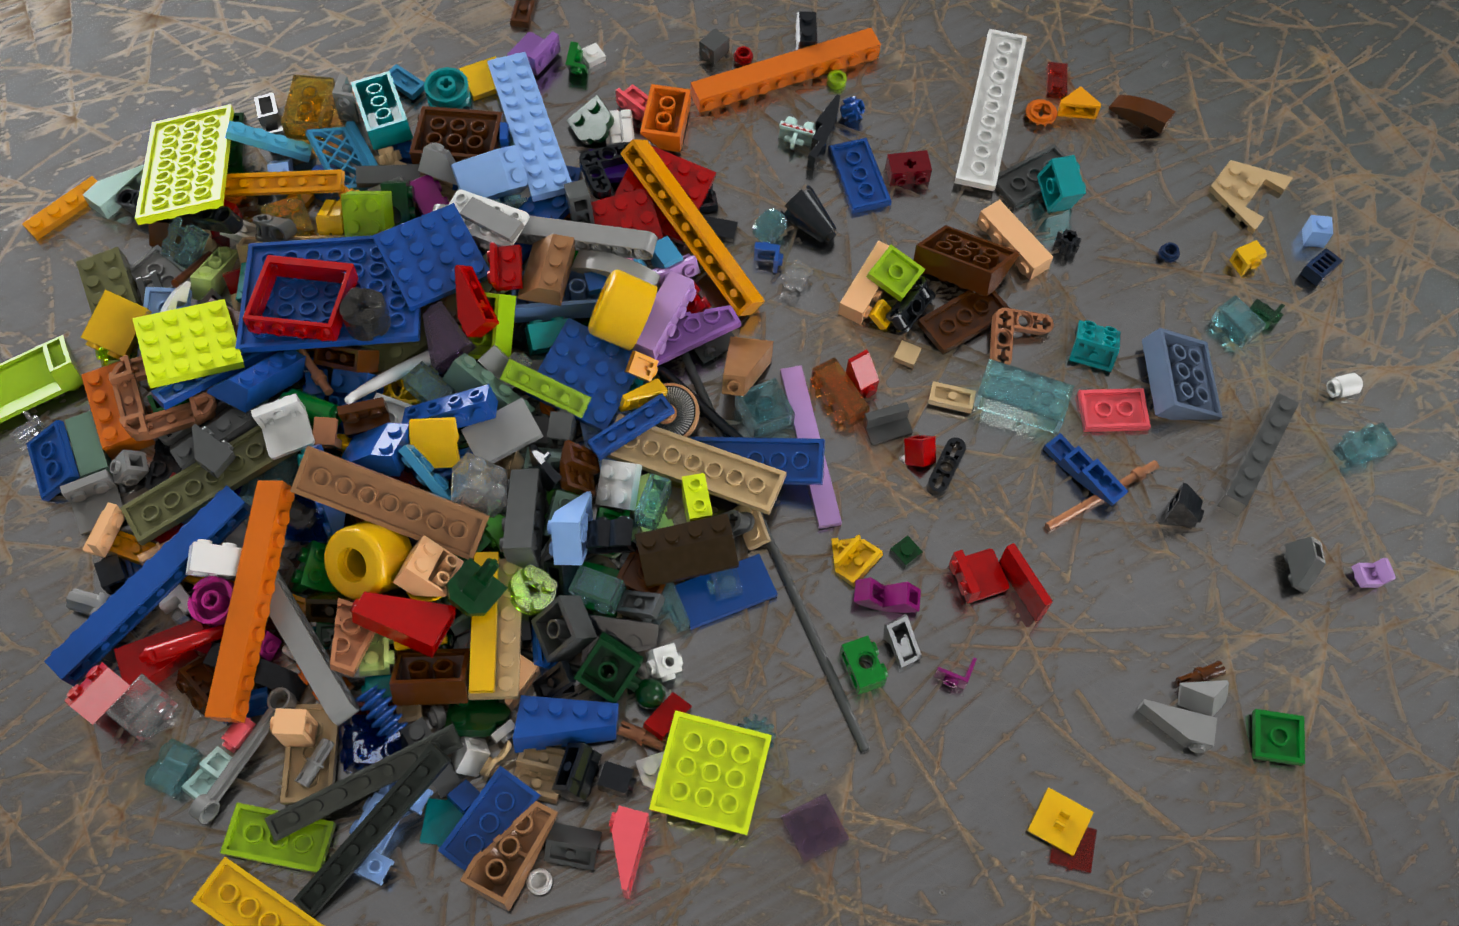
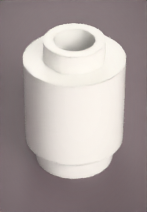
[1326,373,1363,399]

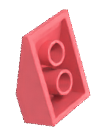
[609,806,650,899]

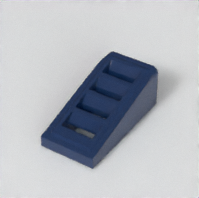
[1300,248,1343,287]

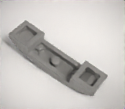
[571,251,661,286]

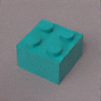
[1037,155,1086,213]

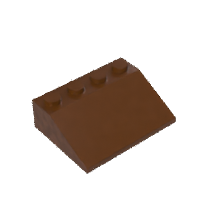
[409,106,503,164]
[913,225,1020,296]

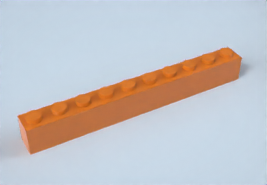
[691,28,881,113]
[204,480,295,723]

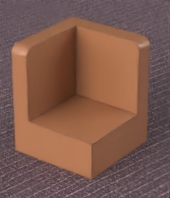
[313,417,342,449]

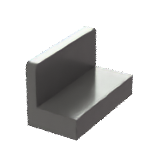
[863,402,913,446]
[544,823,602,871]

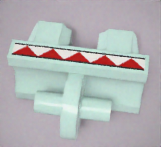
[778,116,816,150]

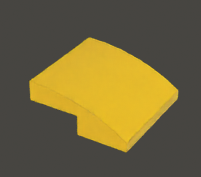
[409,417,461,468]

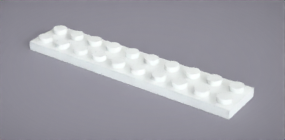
[954,29,1027,191]

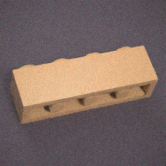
[977,200,1053,280]
[838,241,889,325]

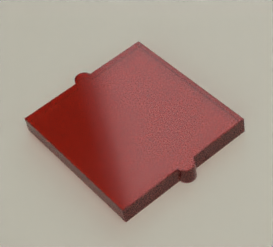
[1049,827,1097,874]

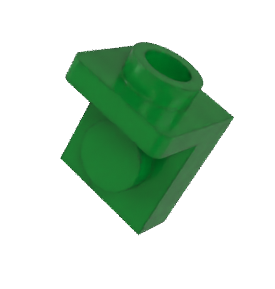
[565,41,588,75]

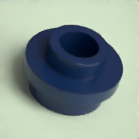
[1158,242,1180,263]

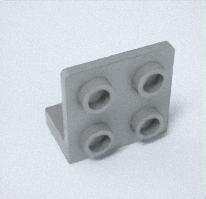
[60,469,126,536]

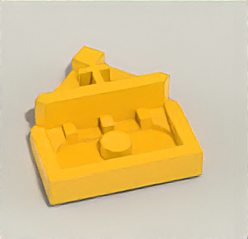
[831,535,883,587]

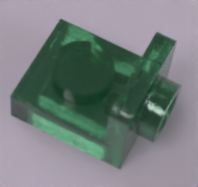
[1246,299,1285,329]

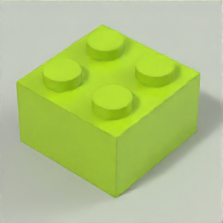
[341,191,395,237]

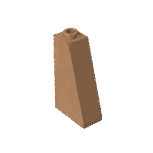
[722,336,774,396]

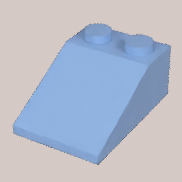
[451,145,528,200]
[547,491,593,565]

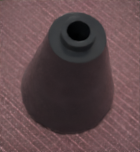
[780,185,837,243]

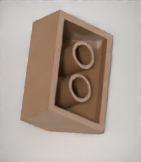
[518,234,576,306]

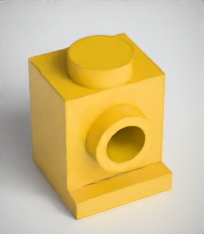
[1229,240,1267,276]

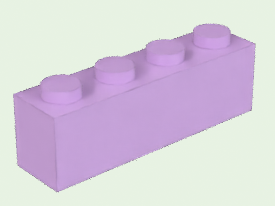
[633,271,696,359]

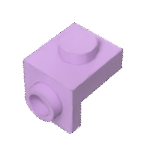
[1351,558,1396,588]

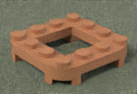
[109,355,217,441]

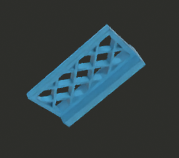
[306,121,378,194]

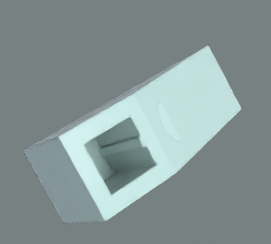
[83,165,144,219]

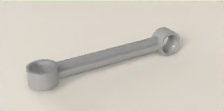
[189,687,297,824]

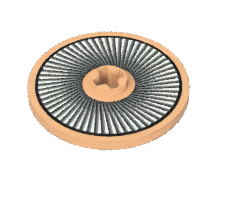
[655,383,700,437]

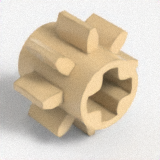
[375,146,402,165]

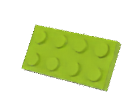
[220,803,336,874]

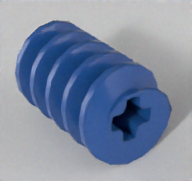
[355,684,408,740]

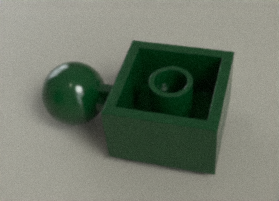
[574,632,666,709]

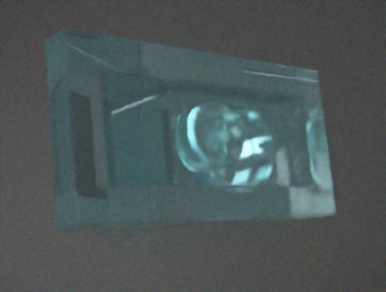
[658,582,690,632]

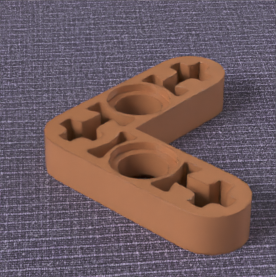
[990,308,1054,370]

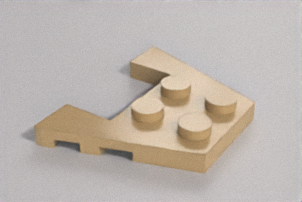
[1209,160,1293,234]

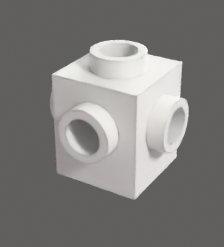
[645,643,683,682]

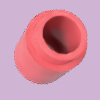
[221,717,256,754]

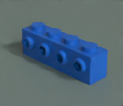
[402,384,498,428]

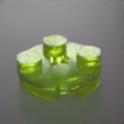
[508,565,557,615]

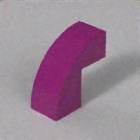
[854,577,921,613]

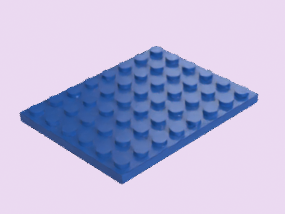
[235,235,421,353]

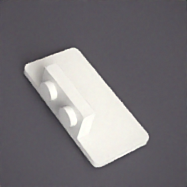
[448,189,530,253]

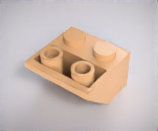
[393,535,464,597]

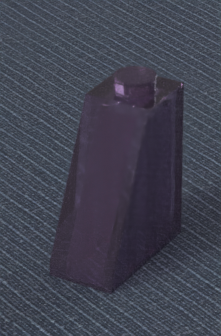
[423,301,477,374]

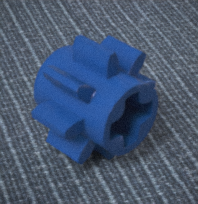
[840,96,865,122]

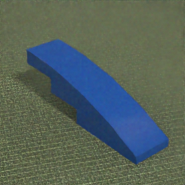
[1042,433,1129,506]

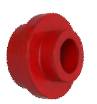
[734,46,753,65]

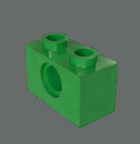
[840,636,888,695]

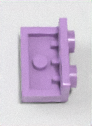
[653,253,701,287]

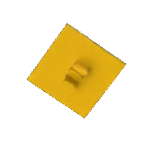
[1027,787,1094,856]

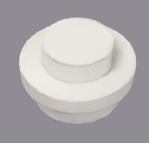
[526,868,552,895]

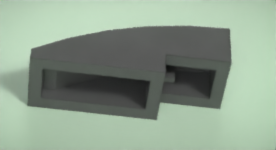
[254,93,286,136]

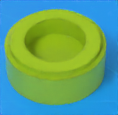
[827,70,847,90]

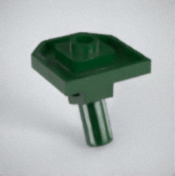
[446,558,508,617]

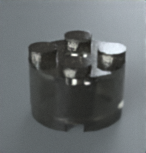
[339,287,391,341]

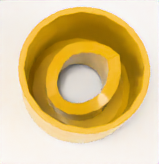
[588,269,657,351]
[324,521,412,600]

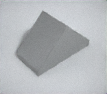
[1177,680,1229,717]

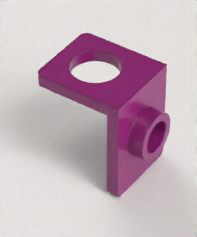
[934,657,977,689]

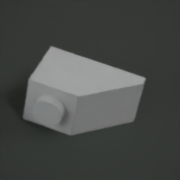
[418,143,457,185]

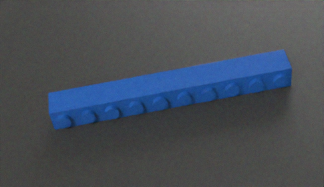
[44,486,251,686]

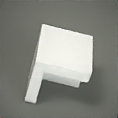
[451,737,490,777]

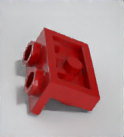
[487,242,523,291]

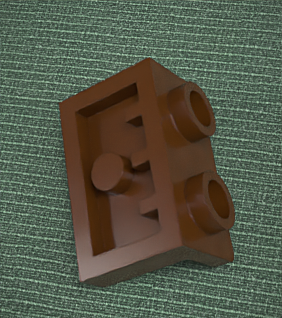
[337,397,391,436]
[176,656,215,716]

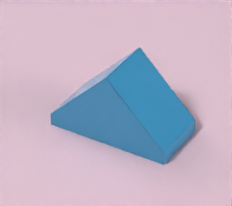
[651,236,684,269]

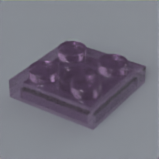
[781,793,849,863]

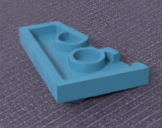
[398,445,463,503]

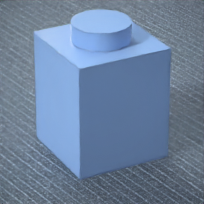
[1302,215,1333,248]

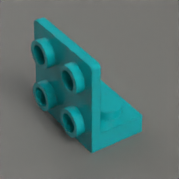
[1069,320,1121,372]

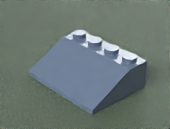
[1142,328,1223,420]

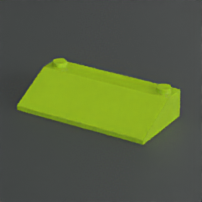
[0,335,83,423]

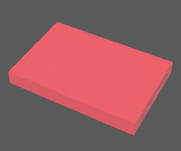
[1077,388,1151,432]

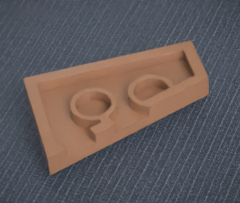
[330,598,376,677]

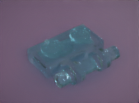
[161,217,209,269]

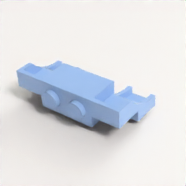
[349,780,434,886]

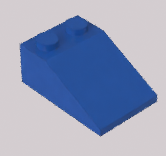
[341,422,410,476]

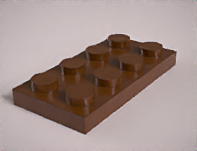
[917,290,1010,355]

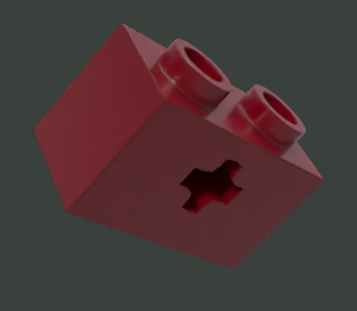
[885,150,932,186]

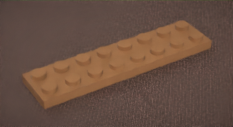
[290,446,490,560]

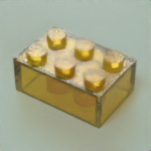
[281,75,336,141]

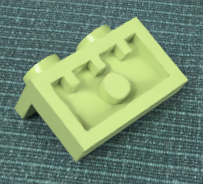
[359,633,395,676]

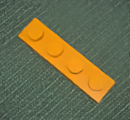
[22,176,97,241]

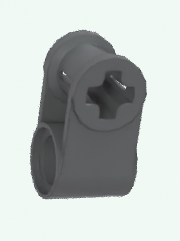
[253,214,297,242]
[712,510,755,537]

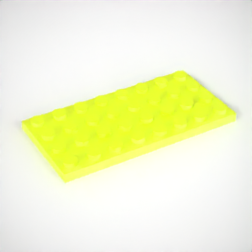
[135,105,234,225]

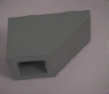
[192,424,236,479]
[1284,536,1326,593]

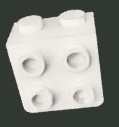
[251,394,315,460]

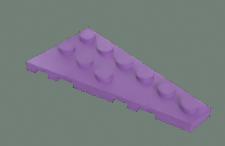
[656,305,741,366]

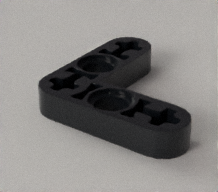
[579,142,630,200]

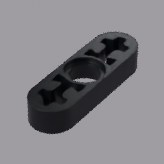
[927,437,966,496]

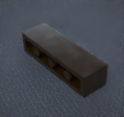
[305,591,409,623]

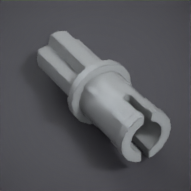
[295,738,334,788]

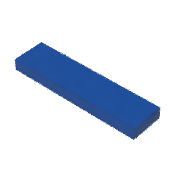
[586,393,675,461]

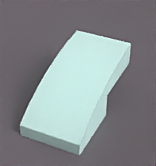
[181,746,233,800]

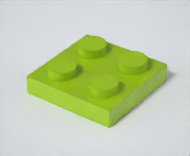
[866,245,925,302]

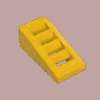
[619,378,668,412]

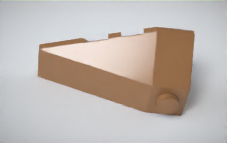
[460,801,559,912]

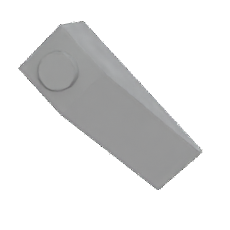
[1137,699,1217,753]

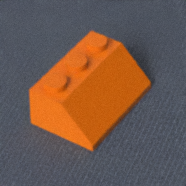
[640,84,691,152]

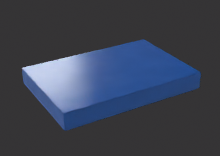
[26,420,80,501]

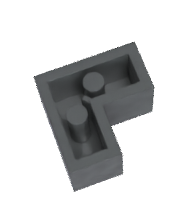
[529,409,578,449]

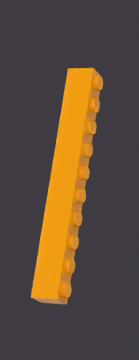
[620,139,765,317]

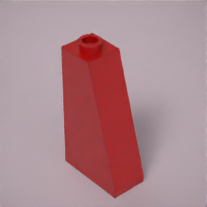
[350,592,456,658]
[114,619,211,700]

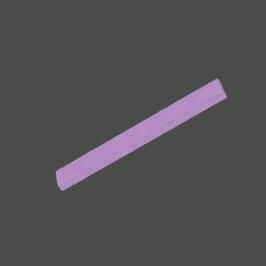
[780,365,842,529]

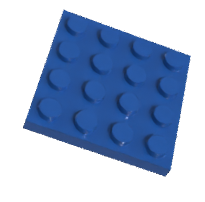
[372,203,490,312]
[526,318,637,432]

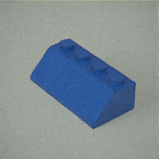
[207,350,306,413]

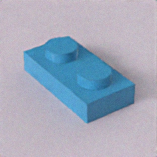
[389,64,425,100]

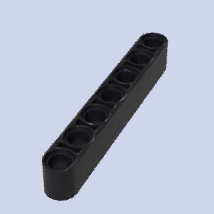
[117,189,243,234]

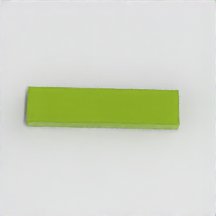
[500,359,592,418]

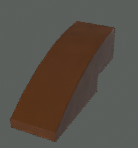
[1108,95,1176,134]

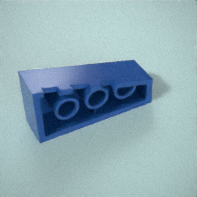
[513,695,619,753]

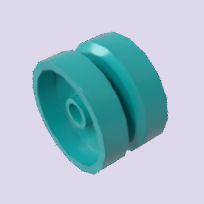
[424,67,472,109]

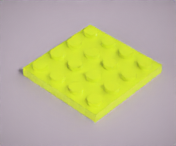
[132,299,245,389]
[649,710,772,836]

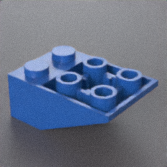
[329,369,384,438]

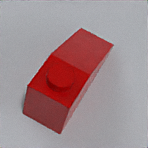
[455,265,499,338]

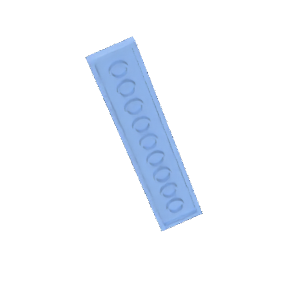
[487,52,571,202]

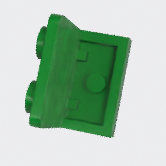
[291,541,338,593]

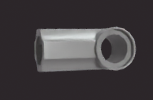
[65,588,111,616]

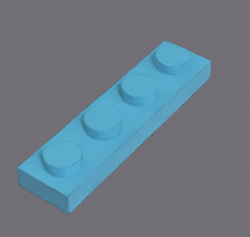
[225,121,312,163]

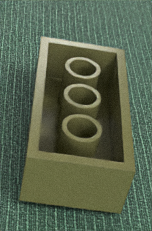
[76,246,143,314]

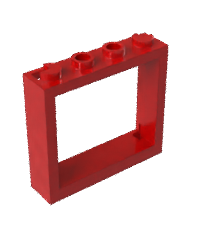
[243,255,359,341]

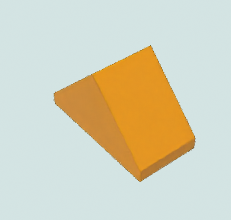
[1057,86,1101,119]

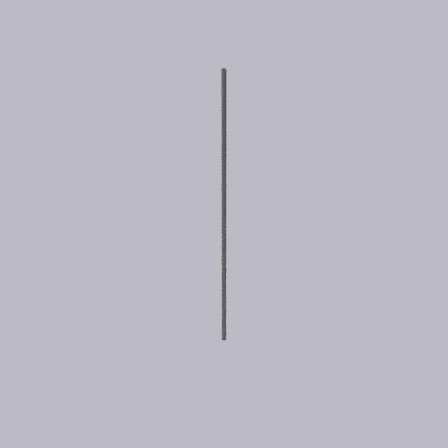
[610,185,870,753]

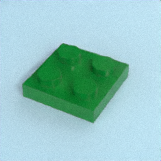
[1252,709,1305,766]

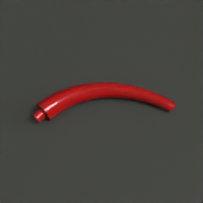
[139,624,225,665]

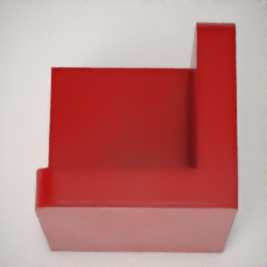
[904,435,936,467]

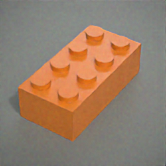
[81,361,156,460]

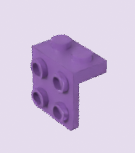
[507,31,561,76]

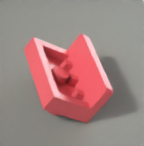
[616,84,648,122]

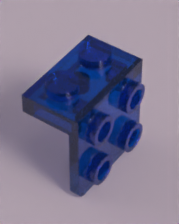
[339,715,401,772]

